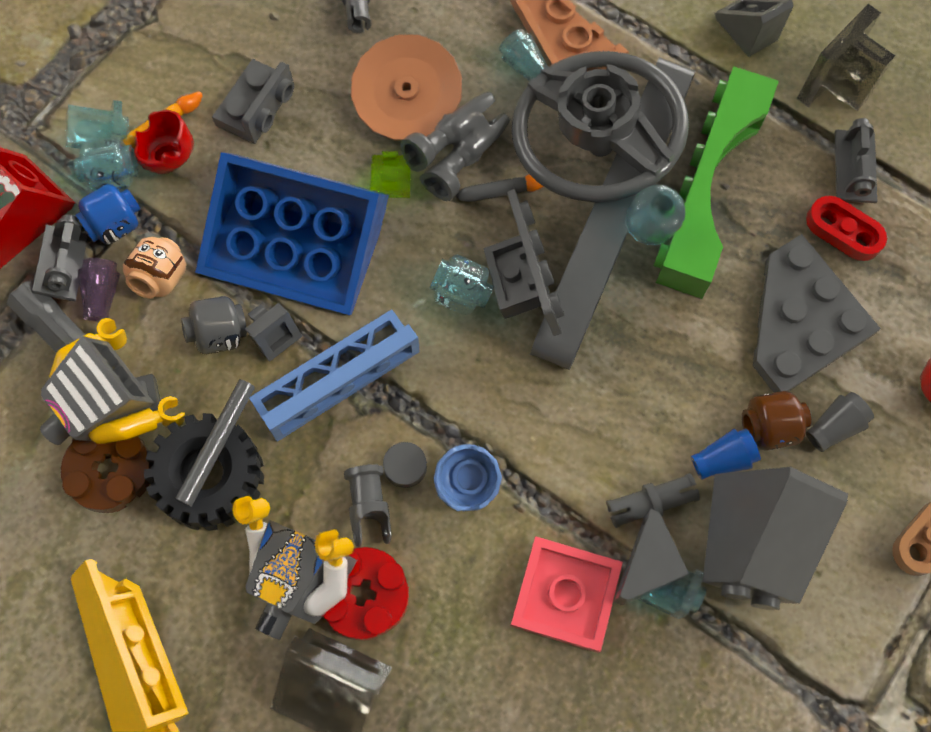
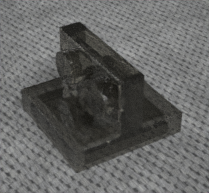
[797,4,896,111]
[270,628,392,732]

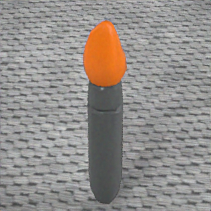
[456,174,544,202]

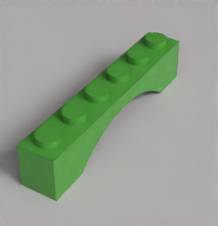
[653,66,779,299]

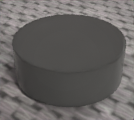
[383,442,427,488]

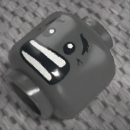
[181,296,247,354]

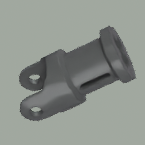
[344,464,391,547]

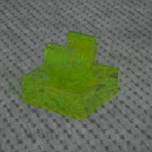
[370,151,412,198]

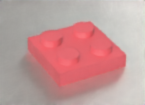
[510,536,623,653]

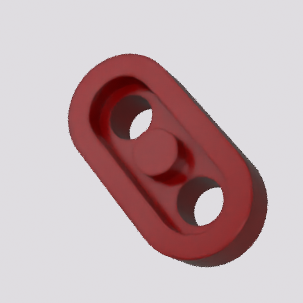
[806,196,887,261]

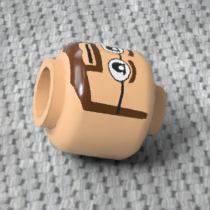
[123,237,186,299]

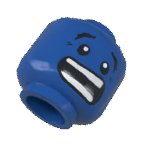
[75,184,141,244]

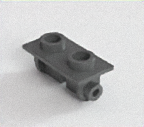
[835,118,878,204]
[31,214,88,302]

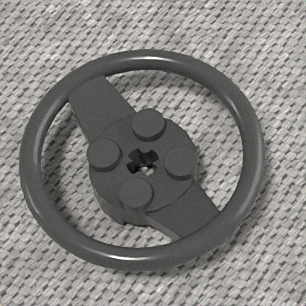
[512,51,689,202]

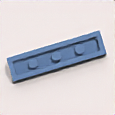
[249,309,420,442]

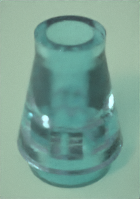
[499,29,547,82]

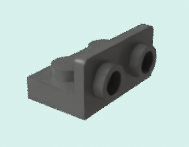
[212,58,294,144]

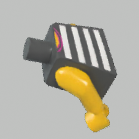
[40,318,185,445]

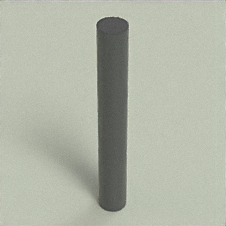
[175,379,255,507]

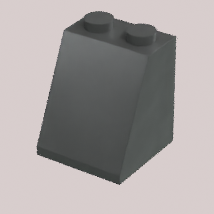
[703,467,848,610]

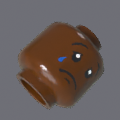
[742,391,812,451]

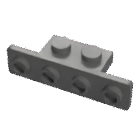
[483,189,565,336]

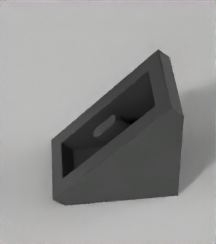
[715,0,794,57]
[613,509,689,605]

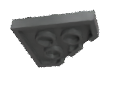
[752,234,881,393]

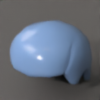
[433,444,502,511]

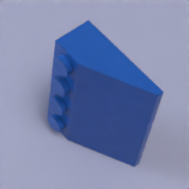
[195,152,389,315]

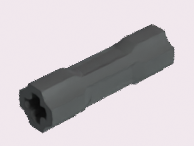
[6,280,85,352]

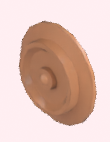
[351,35,462,141]

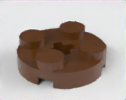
[61,436,151,513]

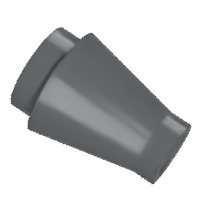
[806,392,874,452]

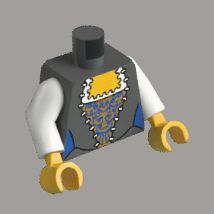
[232,496,357,640]

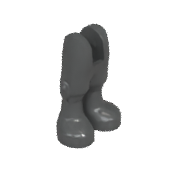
[400,92,510,201]

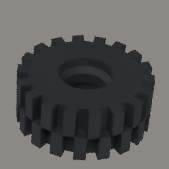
[144,413,264,531]

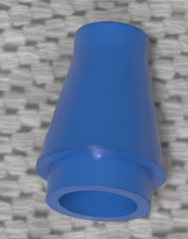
[691,428,761,480]

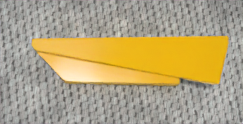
[71,559,189,732]

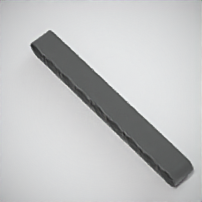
[530,57,696,370]

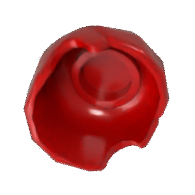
[134,109,194,175]

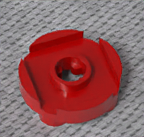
[322,547,409,641]

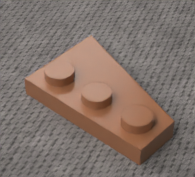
[510,0,629,71]

